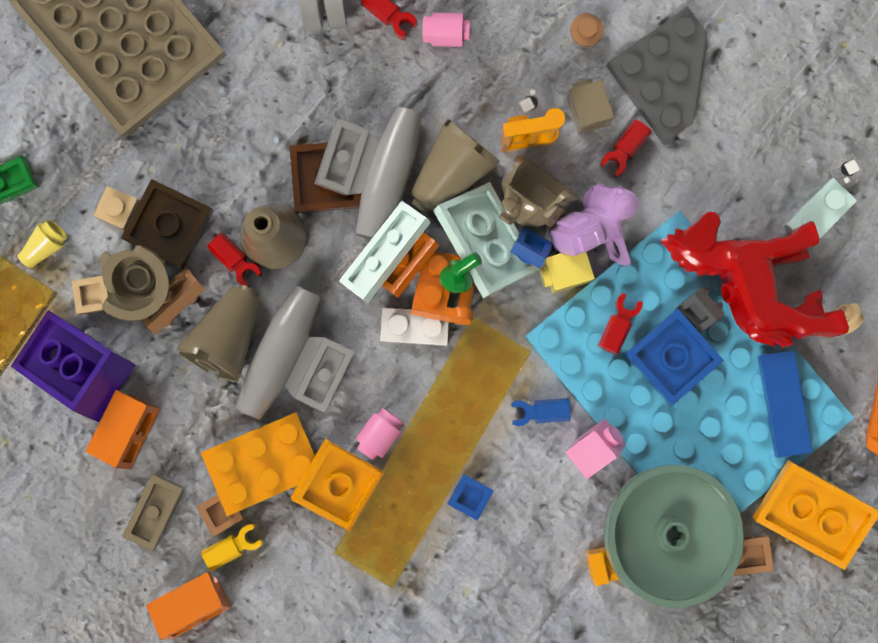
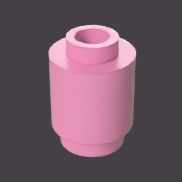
[423,12,471,47]
[355,407,404,460]

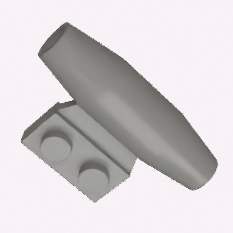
[314,107,422,241]
[236,286,354,420]

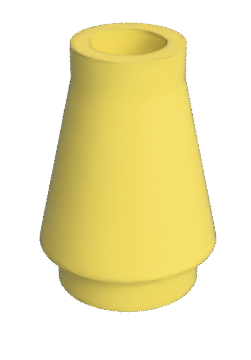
[17,219,68,269]

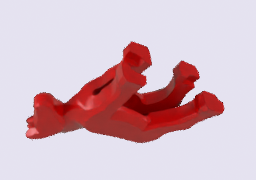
[661,211,849,349]

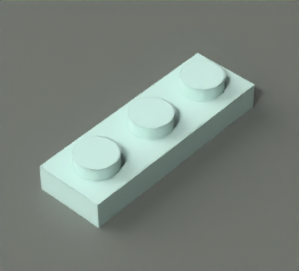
[339,201,430,303]

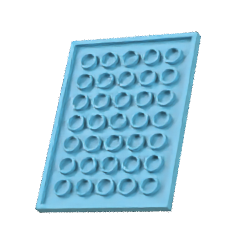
[525,210,854,513]

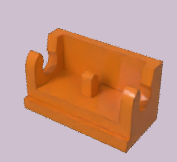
[85,390,161,470]
[146,572,232,640]

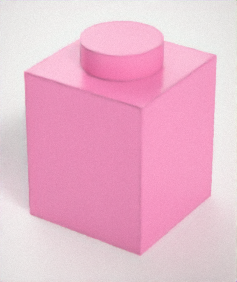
[565,419,626,479]

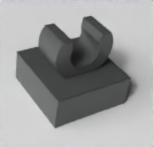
[675,288,725,333]

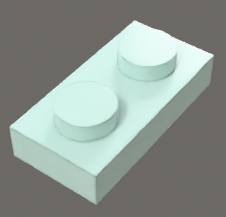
[783,178,857,249]

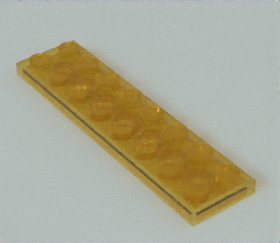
[334,318,531,588]

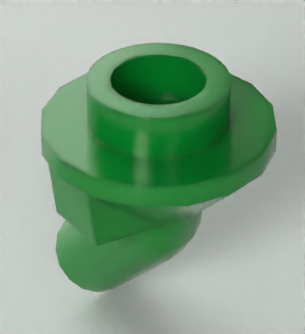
[440,252,482,293]

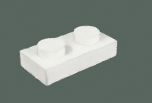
[380,308,449,346]

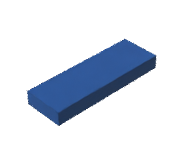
[757,350,812,458]

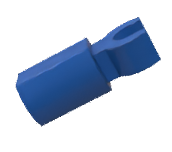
[510,398,571,426]

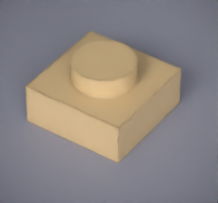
[93,186,140,230]
[71,276,110,315]

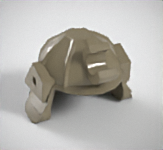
[499,156,579,228]
[98,245,169,321]

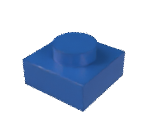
[510,226,552,269]
[447,474,494,521]

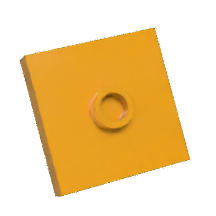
[290,438,385,531]

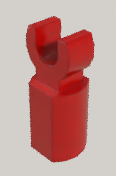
[361,0,418,41]
[599,119,652,178]
[207,233,263,288]
[597,293,643,355]

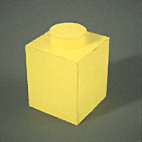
[539,252,595,294]

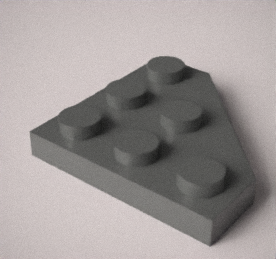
[606,7,707,145]

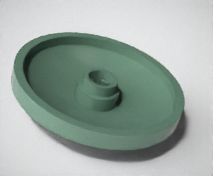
[604,465,744,608]

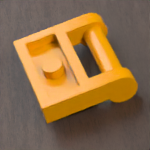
[500,108,565,152]

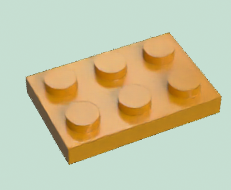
[200,412,315,516]
[752,460,878,570]

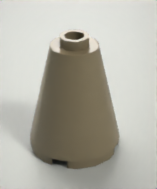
[411,118,500,214]
[240,203,307,270]
[177,285,261,382]

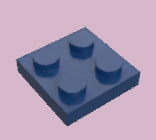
[624,309,724,406]

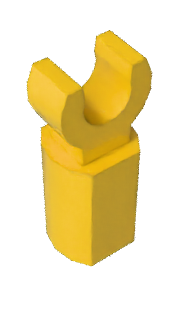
[201,523,264,571]

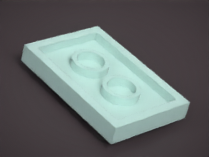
[433,182,539,299]

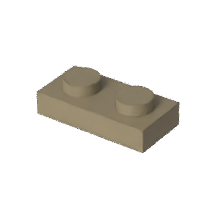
[122,474,185,551]

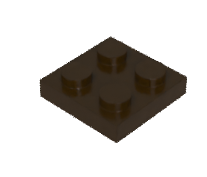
[121,179,213,269]

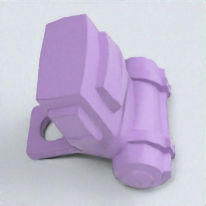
[549,183,639,266]

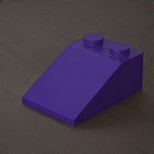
[10,310,136,422]

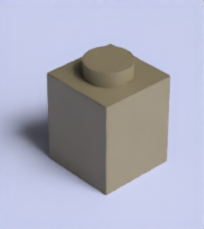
[567,79,614,135]

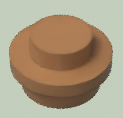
[570,13,604,47]

